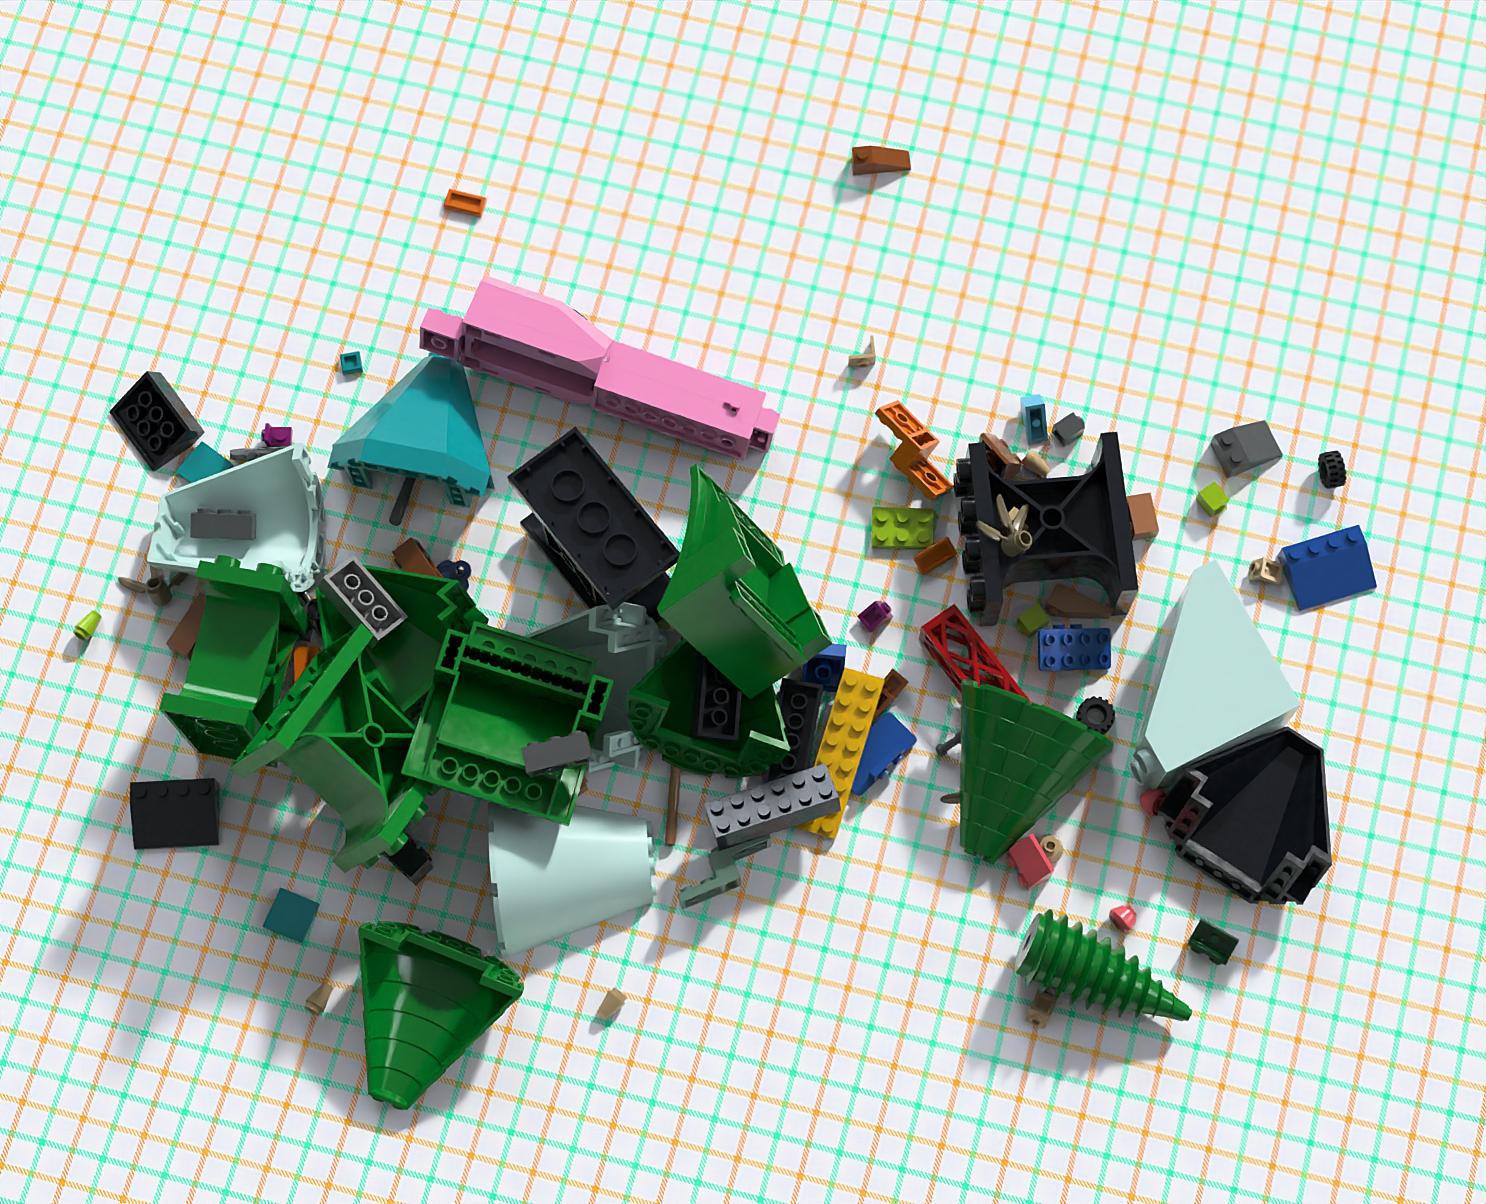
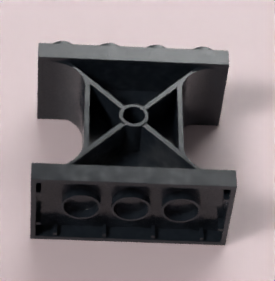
[507,426,680,623]
[953,432,1139,627]

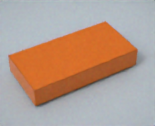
[443,189,487,218]
[912,536,957,575]

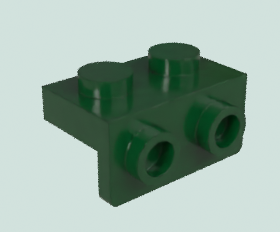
[1188,918,1239,966]

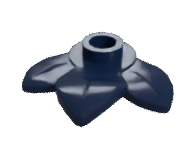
[437,560,472,591]

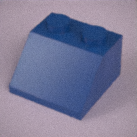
[801,643,847,692]

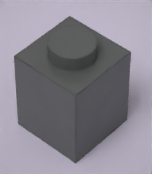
[1052,412,1085,447]

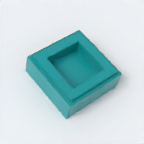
[340,351,363,375]

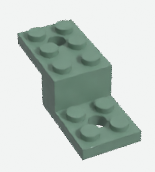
[678,835,771,910]

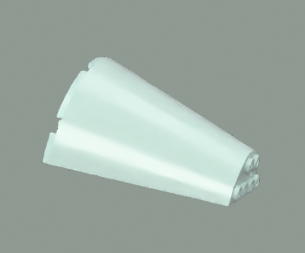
[147,443,326,592]
[488,802,657,958]

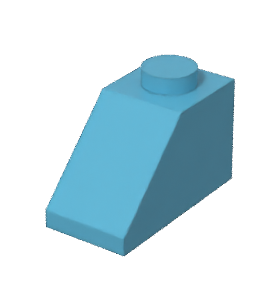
[1020,394,1048,443]

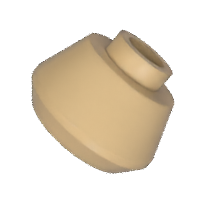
[1037,835,1064,863]

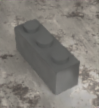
[190,508,256,540]
[521,731,594,778]

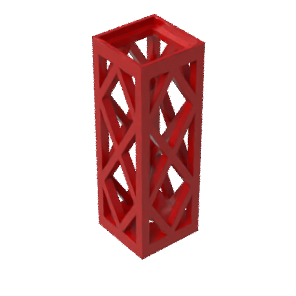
[919,604,1031,704]

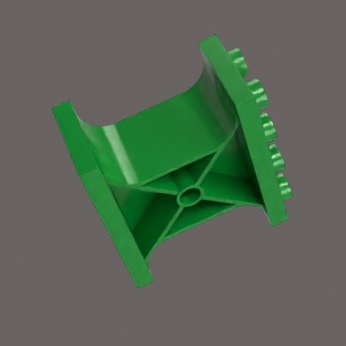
[159,555,314,768]
[230,623,442,873]

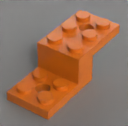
[874,400,954,501]

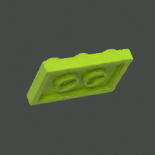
[871,507,934,550]

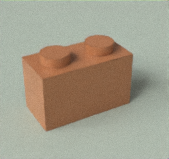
[1126,492,1159,541]

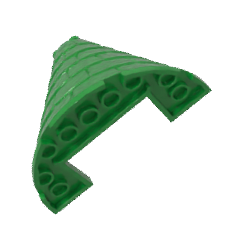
[625,638,790,778]
[959,679,1114,865]
[358,921,524,1110]

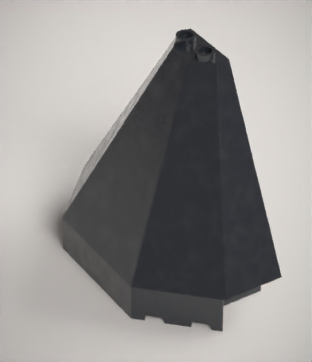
[1157,726,1332,905]

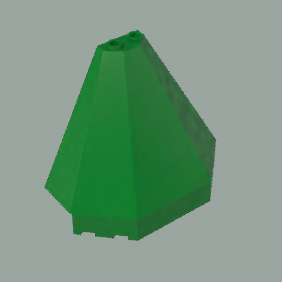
[315,564,489,723]

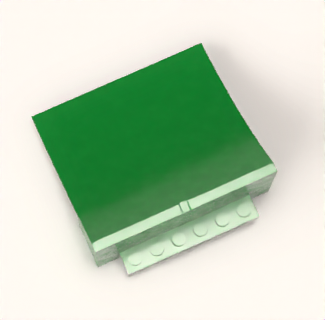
[657,463,833,699]
[401,621,614,826]

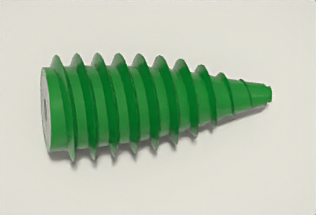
[1013,909,1192,1022]

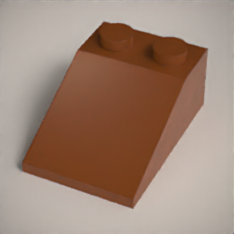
[978,432,1022,480]

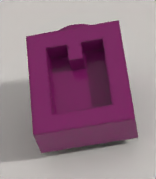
[261,423,293,447]
[857,601,893,632]

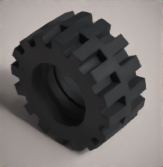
[1318,450,1347,489]
[1076,696,1115,735]

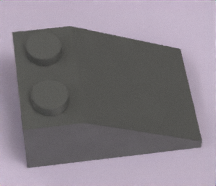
[1210,420,1283,478]

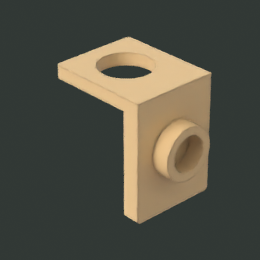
[848,335,876,368]

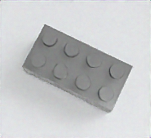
[317,555,408,649]

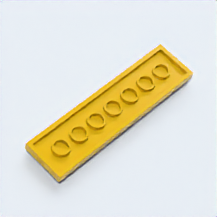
[795,668,885,840]

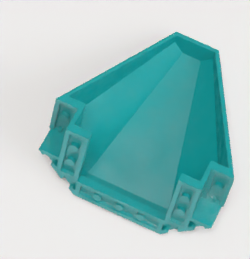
[327,352,495,508]

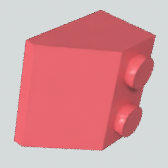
[1006,833,1054,891]

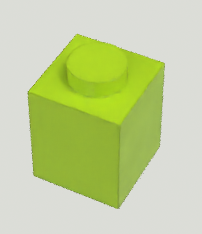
[1195,481,1230,518]
[1016,603,1050,638]

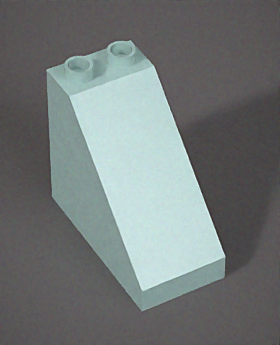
[1130,559,1301,789]

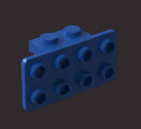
[1038,624,1111,671]
[851,712,917,796]

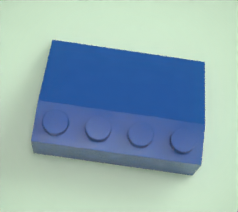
[1277,524,1377,611]

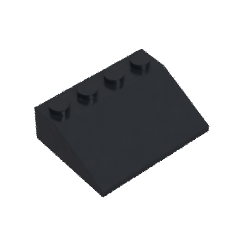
[109,371,205,472]
[130,778,220,850]

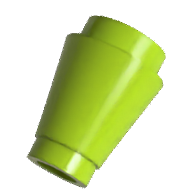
[73,610,102,641]

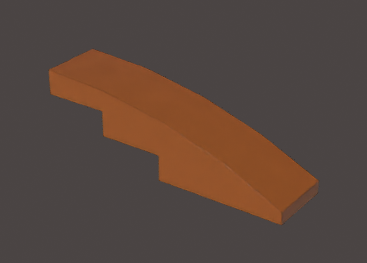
[872,668,909,724]

